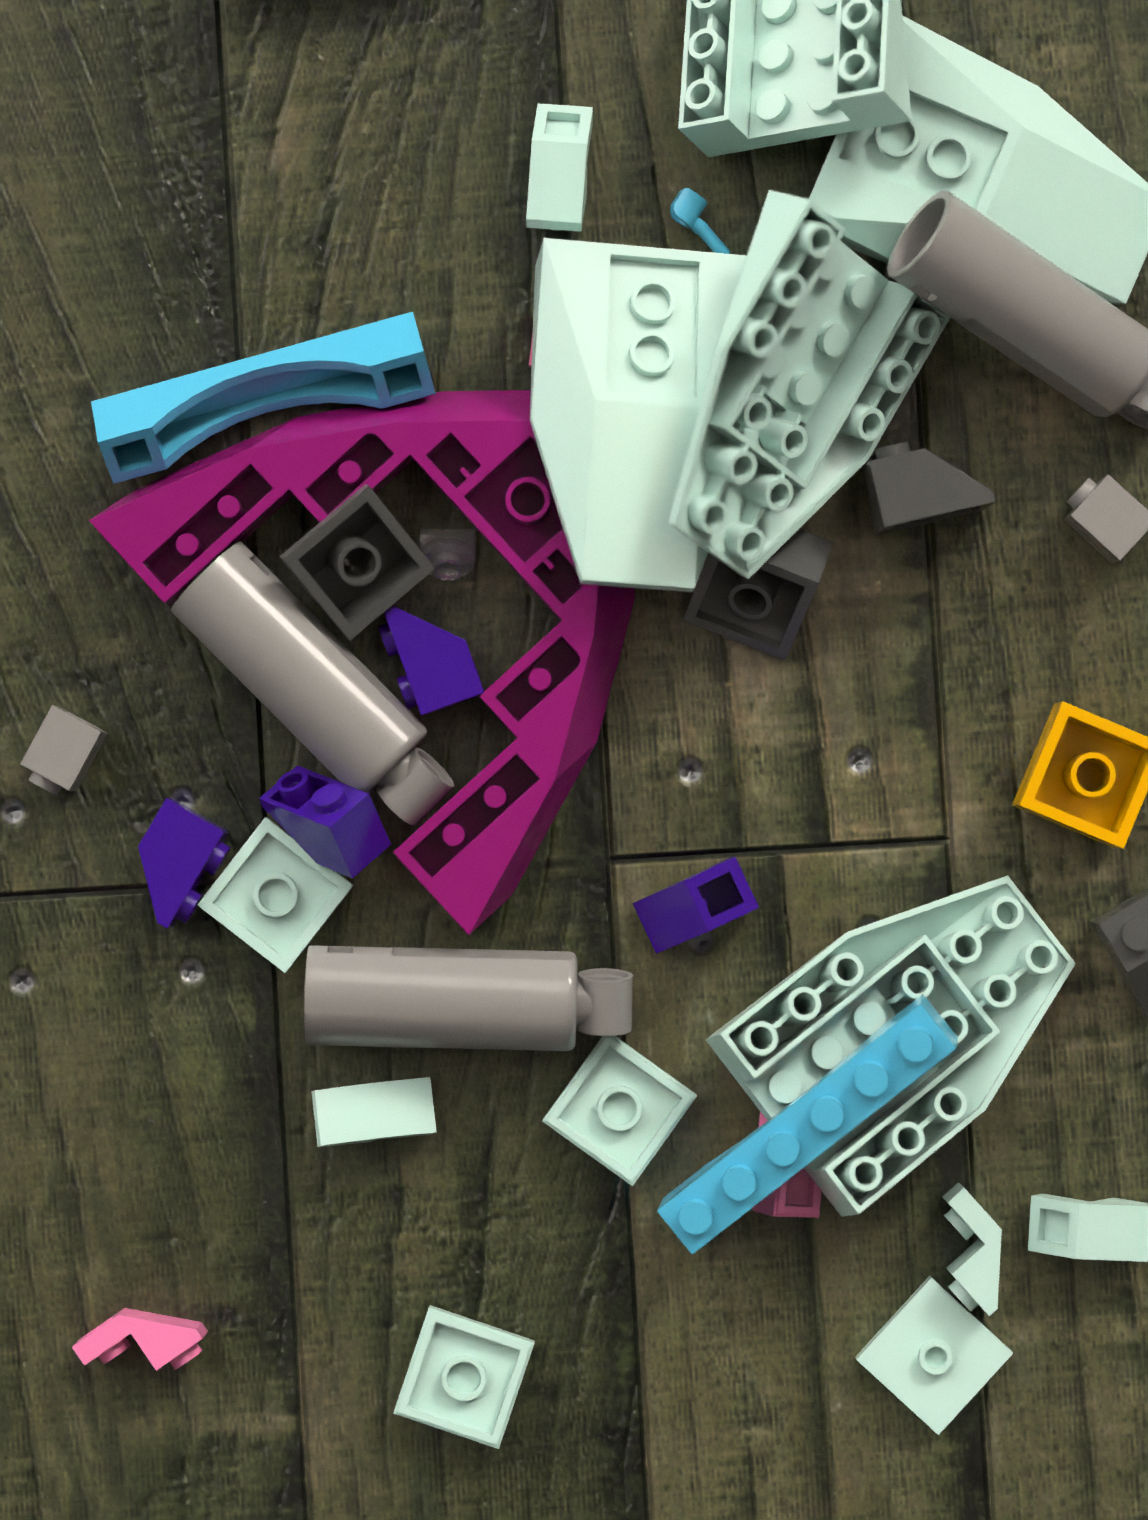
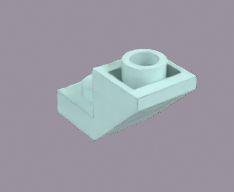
[526,103,593,231]
[942,1182,1002,1316]
[1028,1194,1148,1262]

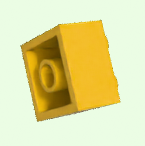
[1012,701,1148,849]

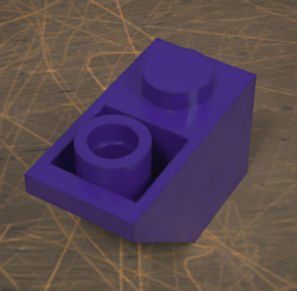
[378,606,485,717]
[259,765,391,879]
[138,798,231,929]
[632,856,759,954]

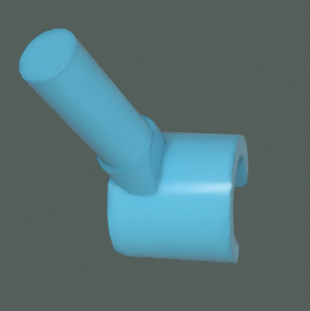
[670,188,731,254]

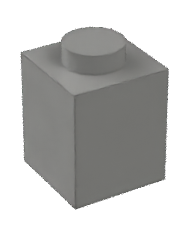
[1064,474,1148,564]
[20,705,108,795]

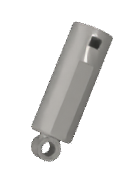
[887,191,1148,429]
[170,541,454,826]
[304,945,633,1051]

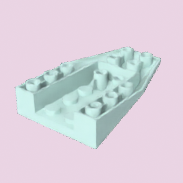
[678,0,912,157]
[809,16,1148,305]
[668,190,950,579]
[530,238,747,592]
[705,875,1076,1217]

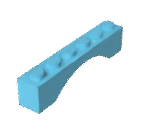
[91,312,436,484]
[657,994,958,1254]

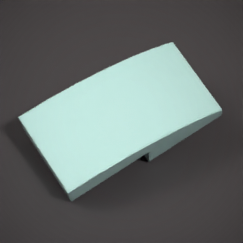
[311,1077,437,1147]

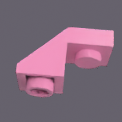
[72,1308,208,1371]

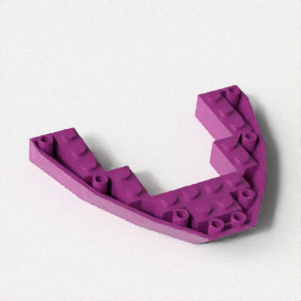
[89,390,635,935]

